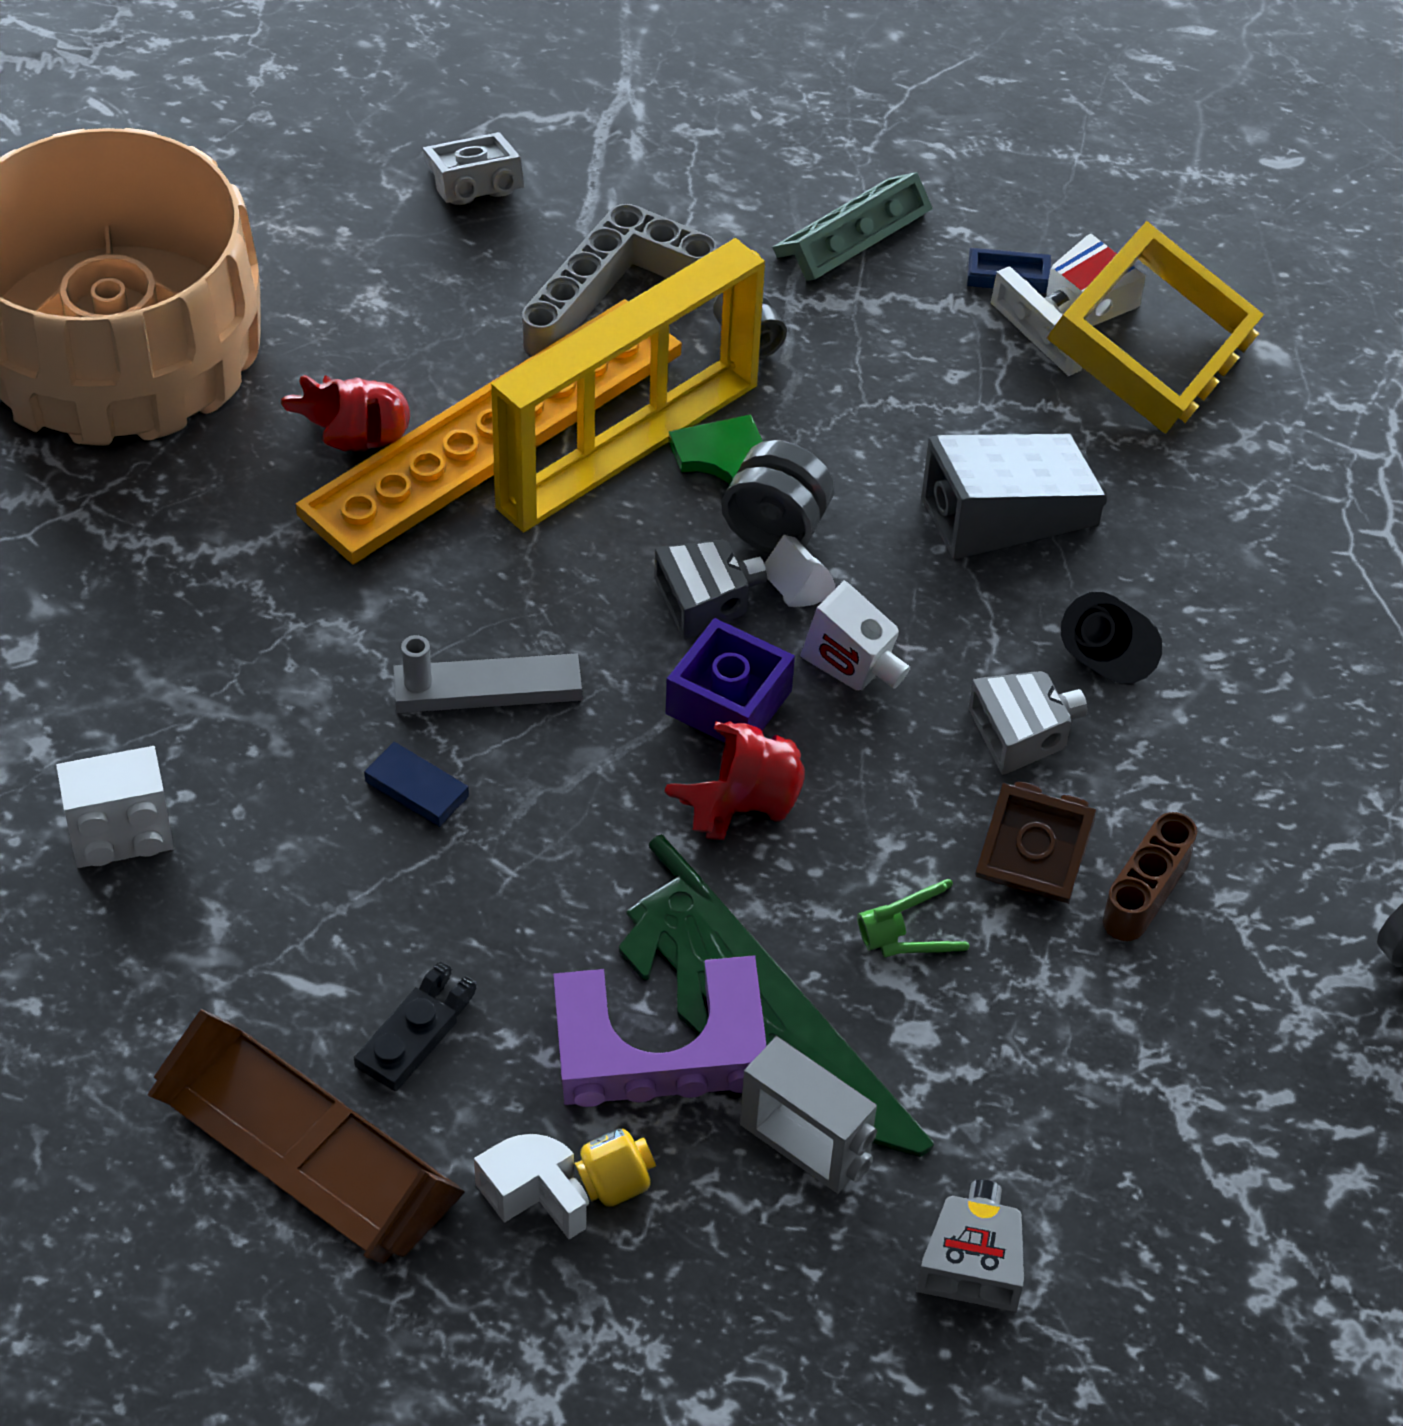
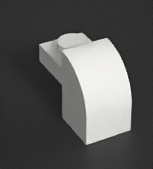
[474,1134,589,1239]

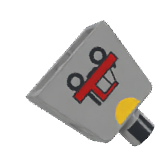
[917,1179,1024,1312]

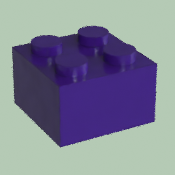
[665,618,795,743]

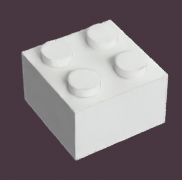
[56,746,174,868]

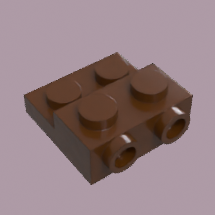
[975,782,1096,904]

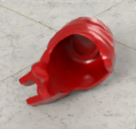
[280,375,410,452]
[664,721,805,840]

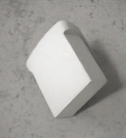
[764,535,836,607]

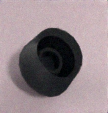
[1061,592,1162,683]

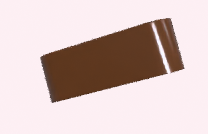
[1103,812,1197,941]

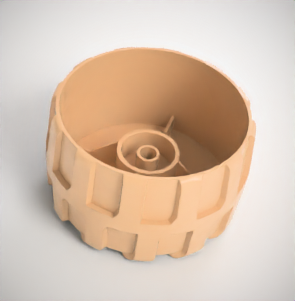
[0,128,261,446]

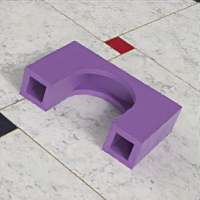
[553,956,766,1107]

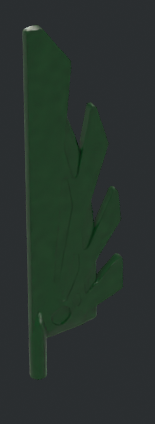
[619,834,934,1157]

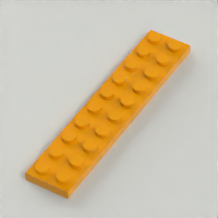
[296,299,682,565]

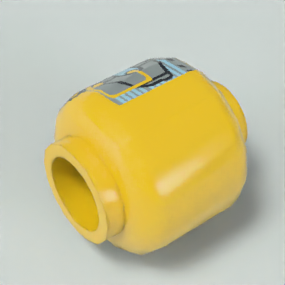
[575,1129,656,1207]

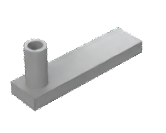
[393,635,582,713]

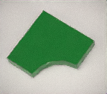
[668,414,763,485]

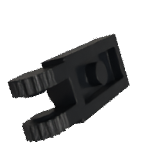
[354,961,477,1091]

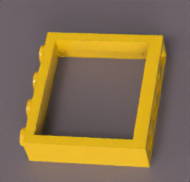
[1046,221,1264,434]

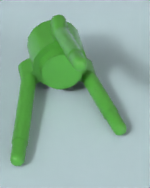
[857,879,970,958]

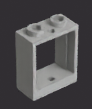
[740,1036,877,1194]

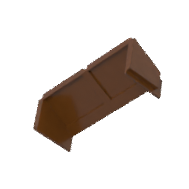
[147,1009,465,1264]

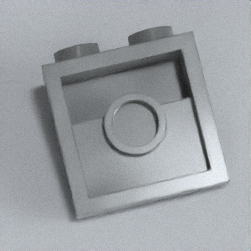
[423,132,524,205]

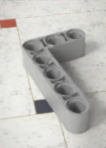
[522,204,717,356]

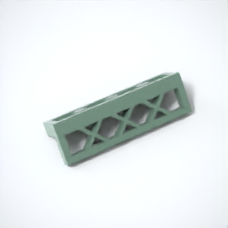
[772,172,933,281]

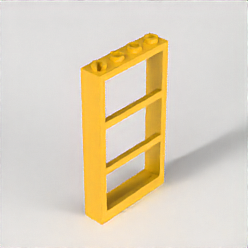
[491,238,765,533]

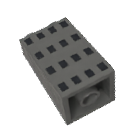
[921,434,1107,560]

